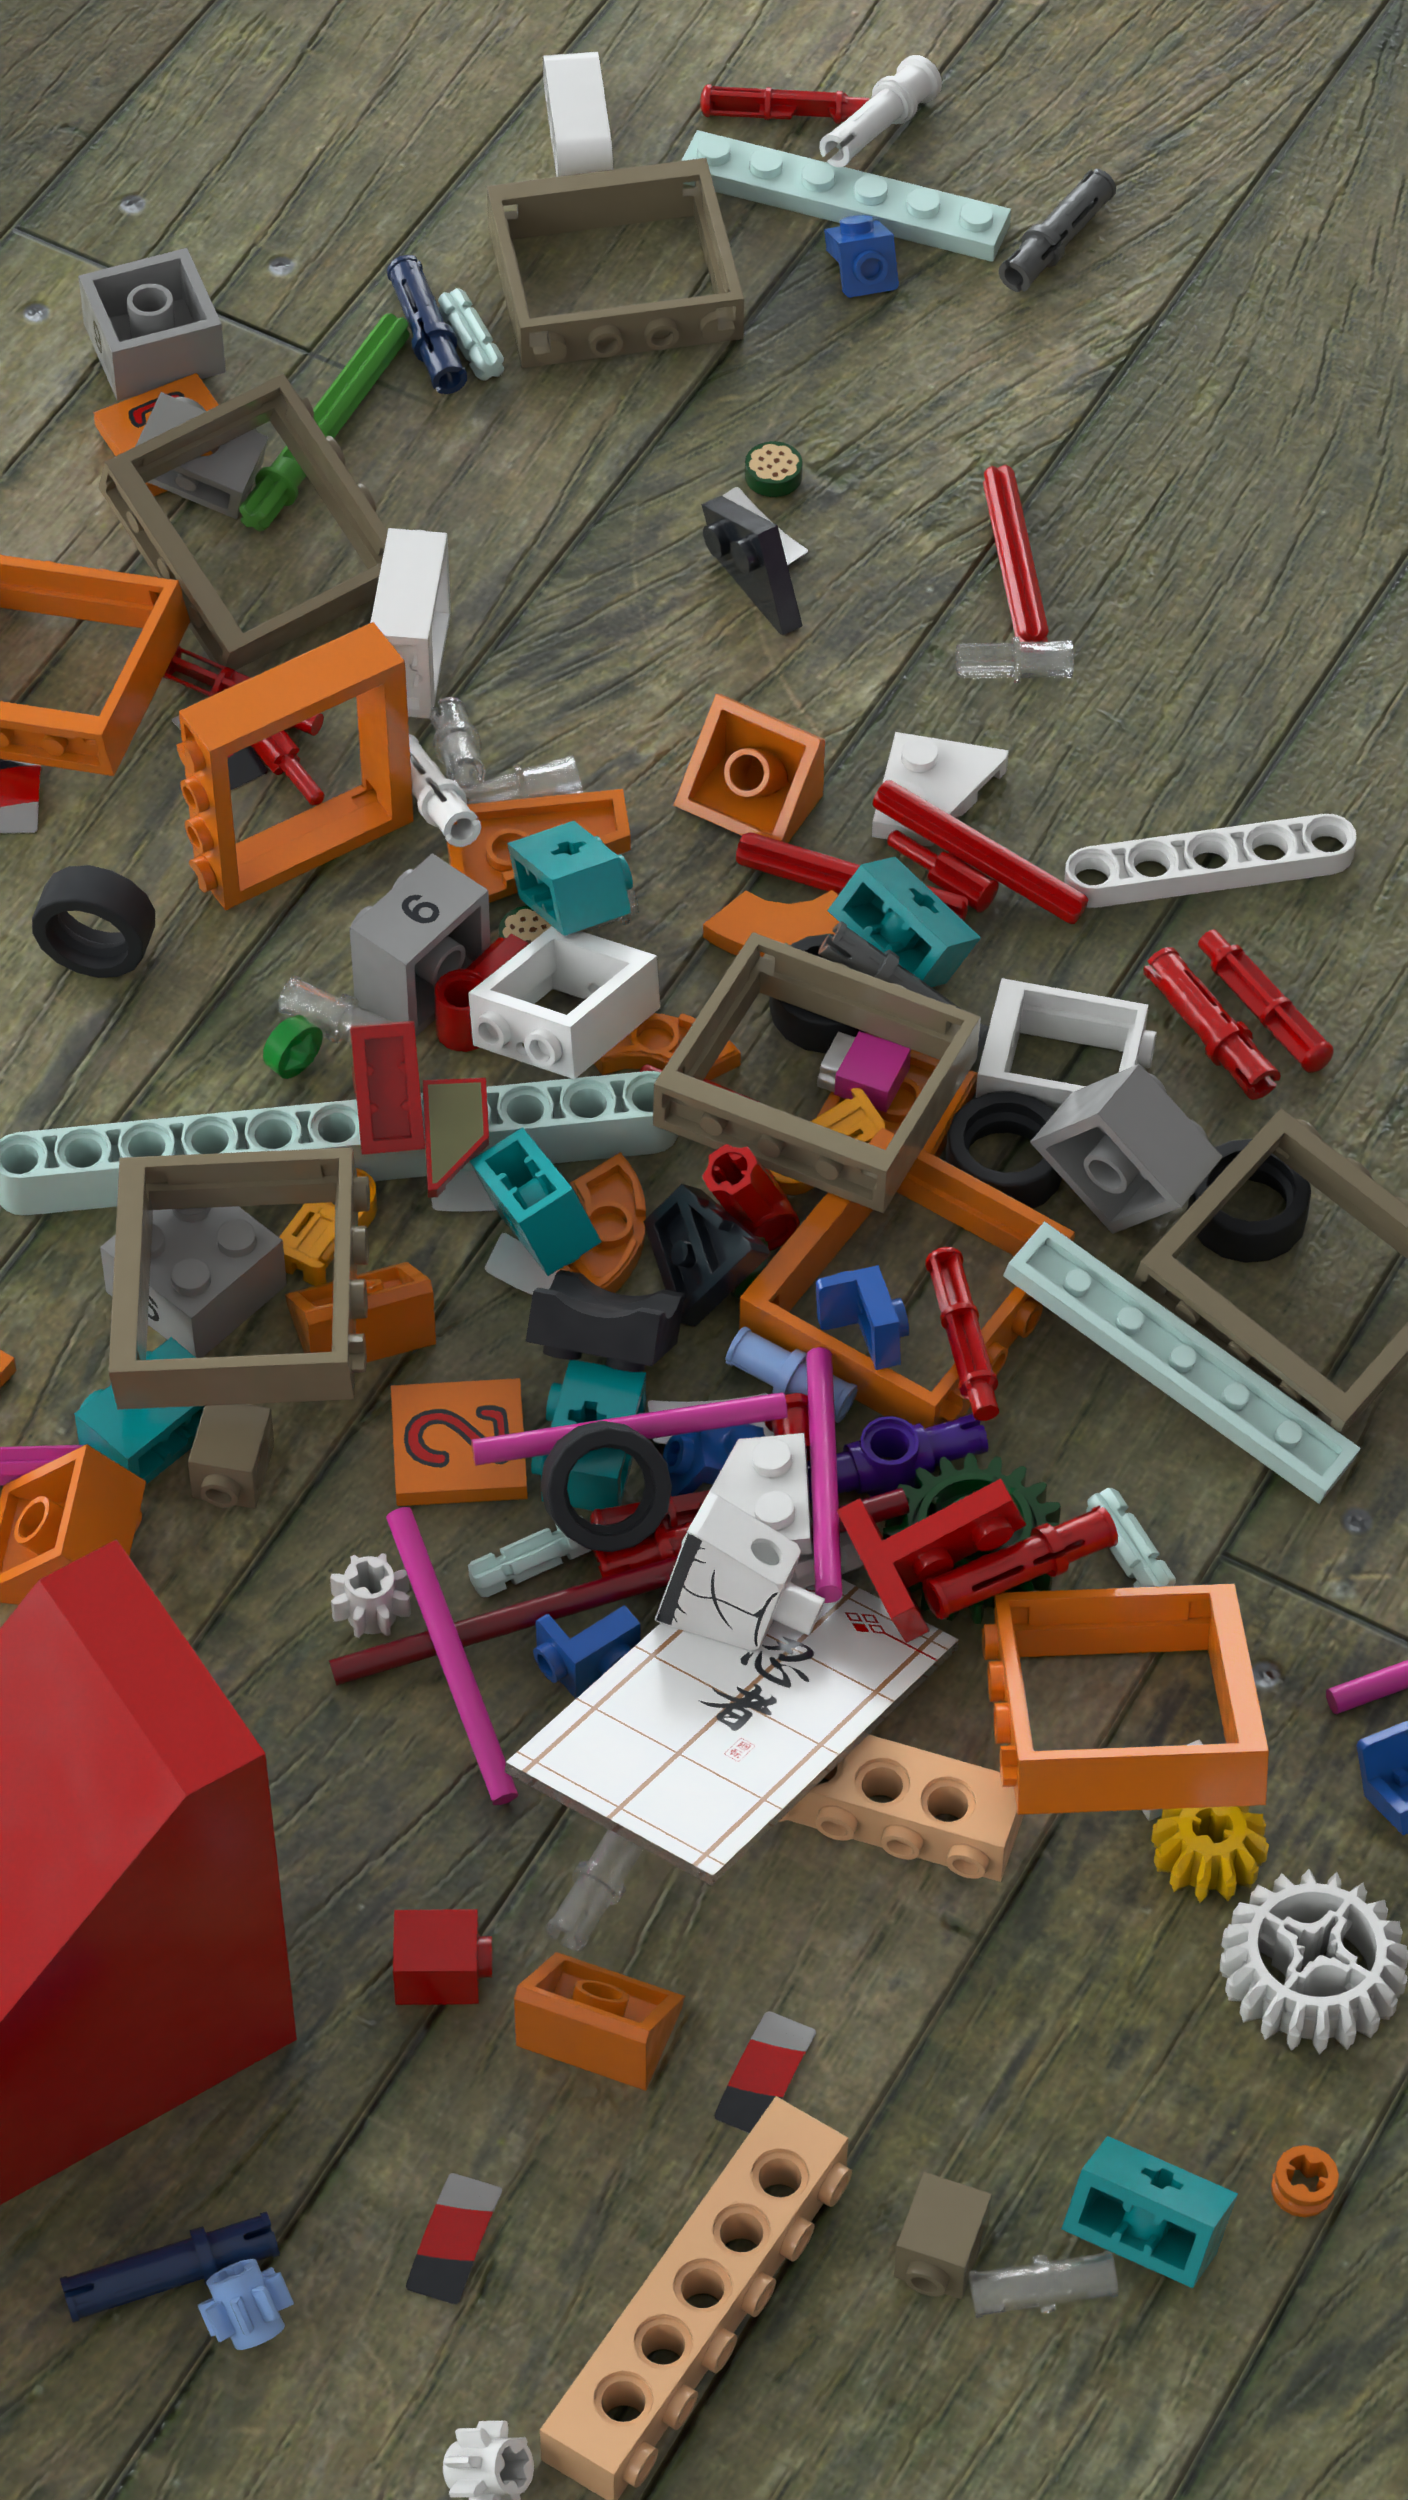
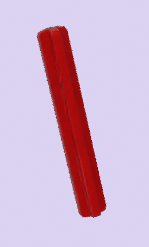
[983,464,1049,651]
[872,780,1089,924]
[736,832,968,921]

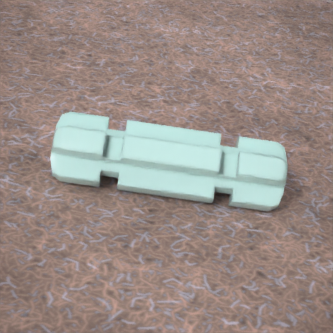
[438,288,504,381]
[1086,1488,1176,1587]
[468,1515,591,1597]

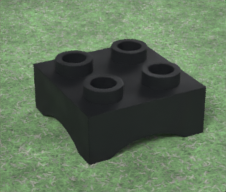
[526,1270,685,1372]

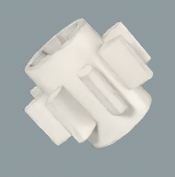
[330,1553,411,1638]
[443,2421,534,2500]

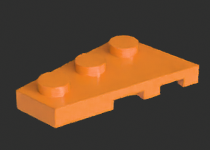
[446,789,631,903]

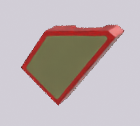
[423,1078,489,1198]

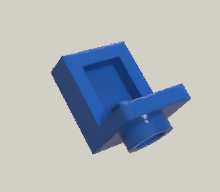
[824,215,899,298]
[816,1265,909,1370]
[663,1424,765,1497]
[533,1605,641,1699]
[1357,1720,1408,1835]

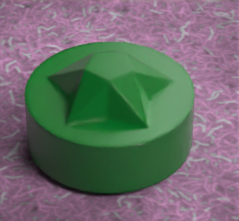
[263,1015,323,1079]

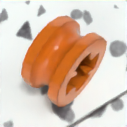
[1271,2145,1339,2217]

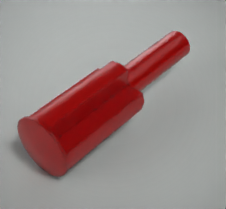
[251,730,325,806]
[887,830,999,913]

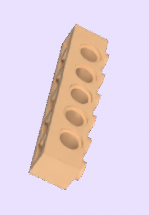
[771,1733,1024,1882]
[540,2096,852,2500]

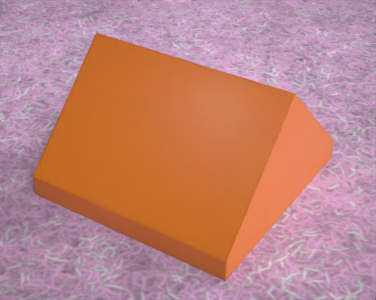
[673,694,825,843]
[285,1262,436,1363]
[514,1952,685,2091]

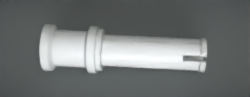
[819,55,942,167]

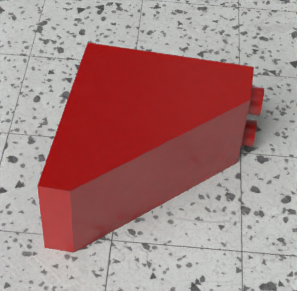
[0,1539,297,2205]

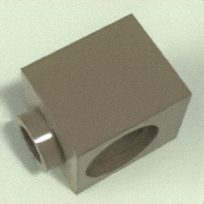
[188,1404,274,1509]
[894,2172,992,2299]

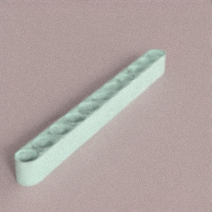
[0,1071,678,1215]

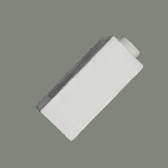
[370,528,451,719]
[468,926,660,1080]
[976,978,1157,1112]

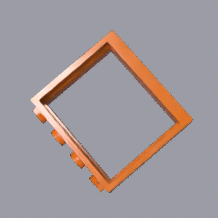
[0,554,190,776]
[176,622,414,911]
[739,1127,1075,1428]
[982,1584,1269,1815]

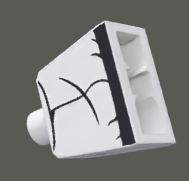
[655,1491,825,1651]

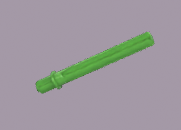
[239,313,410,531]

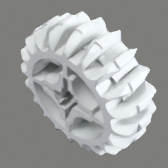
[1220,1869,1408,2055]

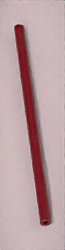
[329,1488,910,1686]

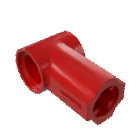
[435,934,529,1052]
[702,1143,800,1251]

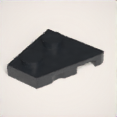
[701,496,803,635]
[643,1184,771,1327]

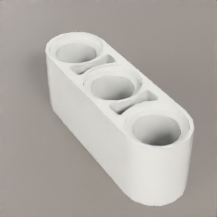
[543,52,613,177]

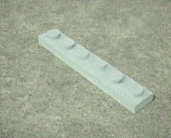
[682,130,1011,262]
[1003,1221,1361,1504]

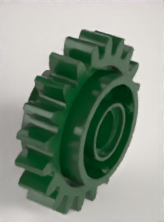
[883,1453,1061,1624]

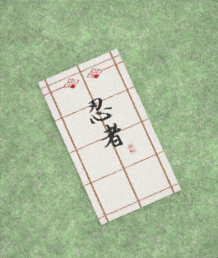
[505,1579,959,1886]

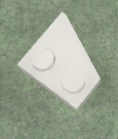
[872,732,1009,847]
[682,1433,813,1555]

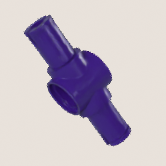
[807,1413,988,1503]

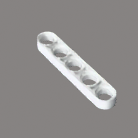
[1064,814,1356,908]

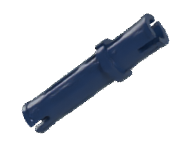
[387,255,467,394]
[60,2211,280,2323]

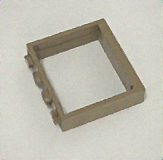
[487,158,744,368]
[98,373,388,673]
[653,932,981,1213]
[1131,1108,1408,1435]
[109,1147,370,1410]

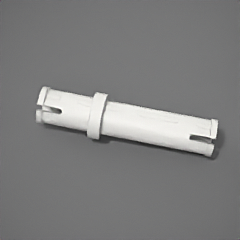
[409,734,481,847]

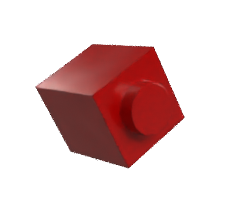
[393,1909,493,2005]

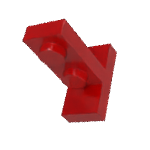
[350,1021,425,1155]
[836,1479,1026,1643]

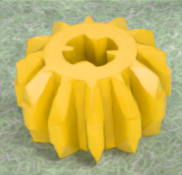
[1151,1806,1269,1903]

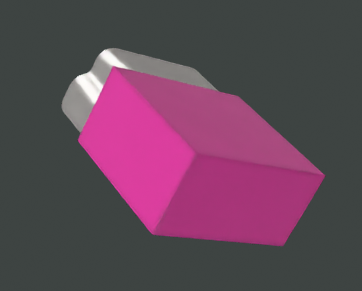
[817,1031,911,1112]

